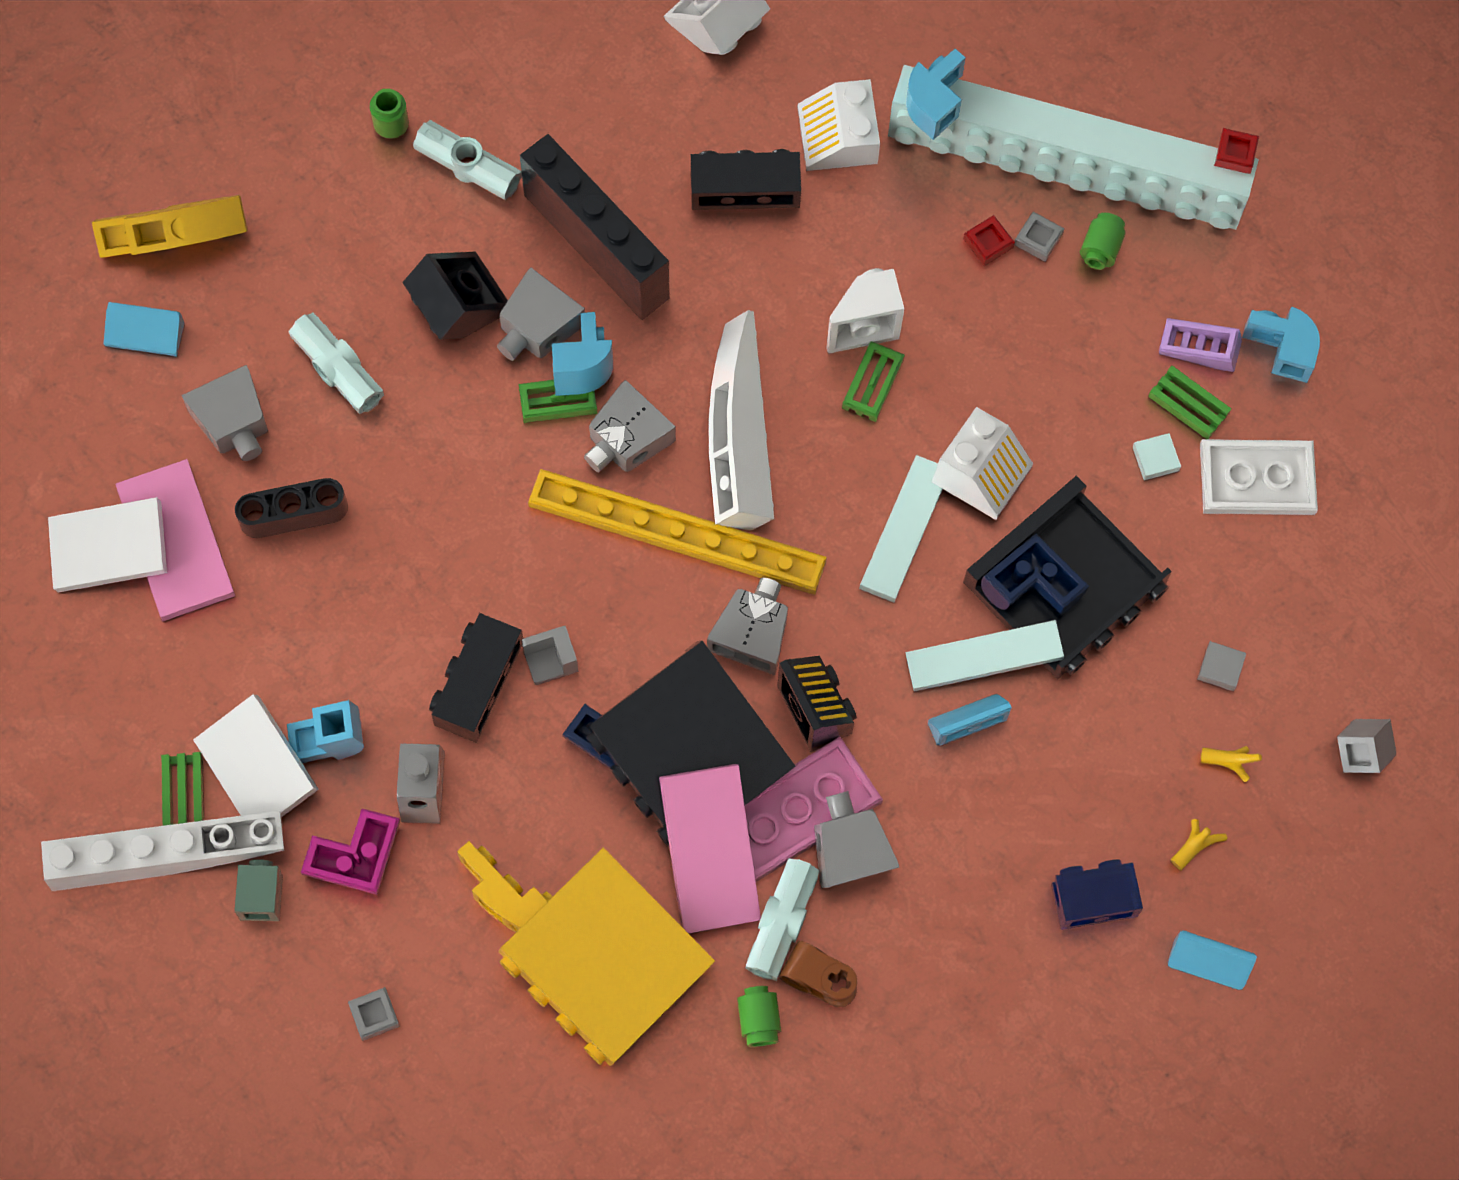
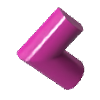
[301,809,400,895]

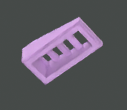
[1159,318,1242,372]

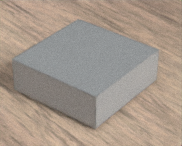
[1014,212,1065,262]
[1197,641,1246,691]
[348,987,400,1041]

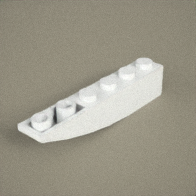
[709,310,774,531]
[41,811,285,891]

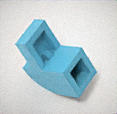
[906,49,966,140]
[1242,307,1320,383]
[552,312,613,396]
[287,700,364,763]

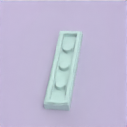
[859,455,943,603]
[905,620,1064,692]

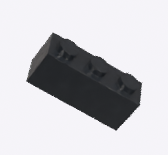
[691,149,801,210]
[429,613,523,743]

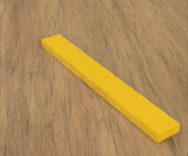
[528,469,827,595]

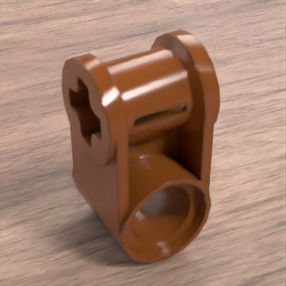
[779,941,857,1007]

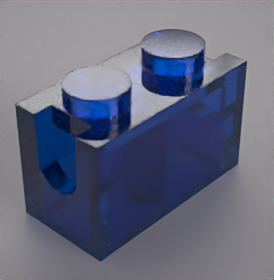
[1051,859,1143,930]

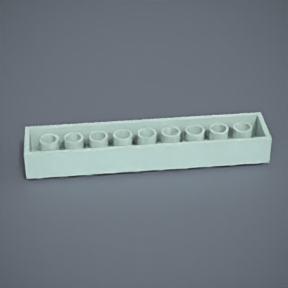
[888,65,1259,230]

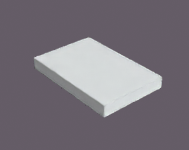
[1200,439,1318,515]
[48,497,167,593]
[193,694,319,817]

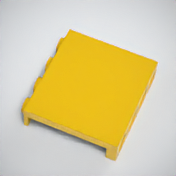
[499,847,715,1066]

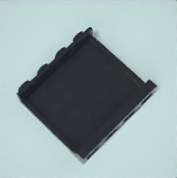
[963,476,1172,680]
[586,641,796,849]

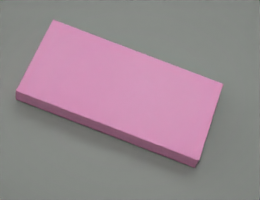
[115,459,235,621]
[745,737,883,882]
[659,764,761,933]

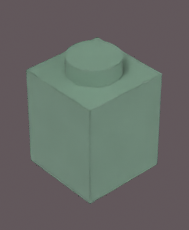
[235,860,283,921]

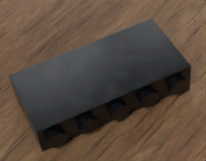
[520,134,670,320]

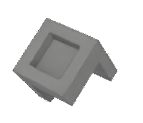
[521,626,579,685]
[1337,719,1396,773]

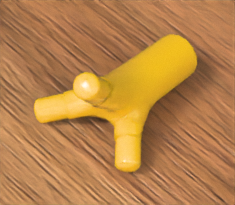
[1200,746,1262,782]
[1170,819,1228,871]

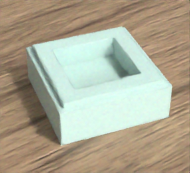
[1132,433,1181,480]

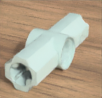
[413,120,522,200]
[289,312,384,414]
[745,858,820,981]

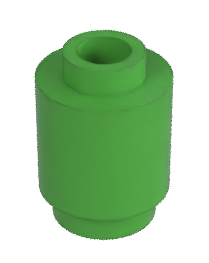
[370,89,409,138]
[1080,213,1126,270]
[737,986,781,1047]

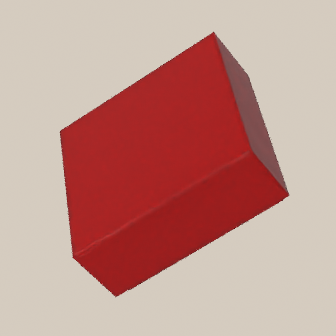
[1214,128,1259,174]
[963,215,1015,266]

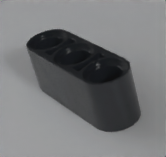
[235,478,348,538]

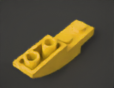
[92,195,248,258]
[457,841,553,932]

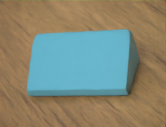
[103,302,184,356]
[928,694,1012,746]
[1168,930,1257,990]

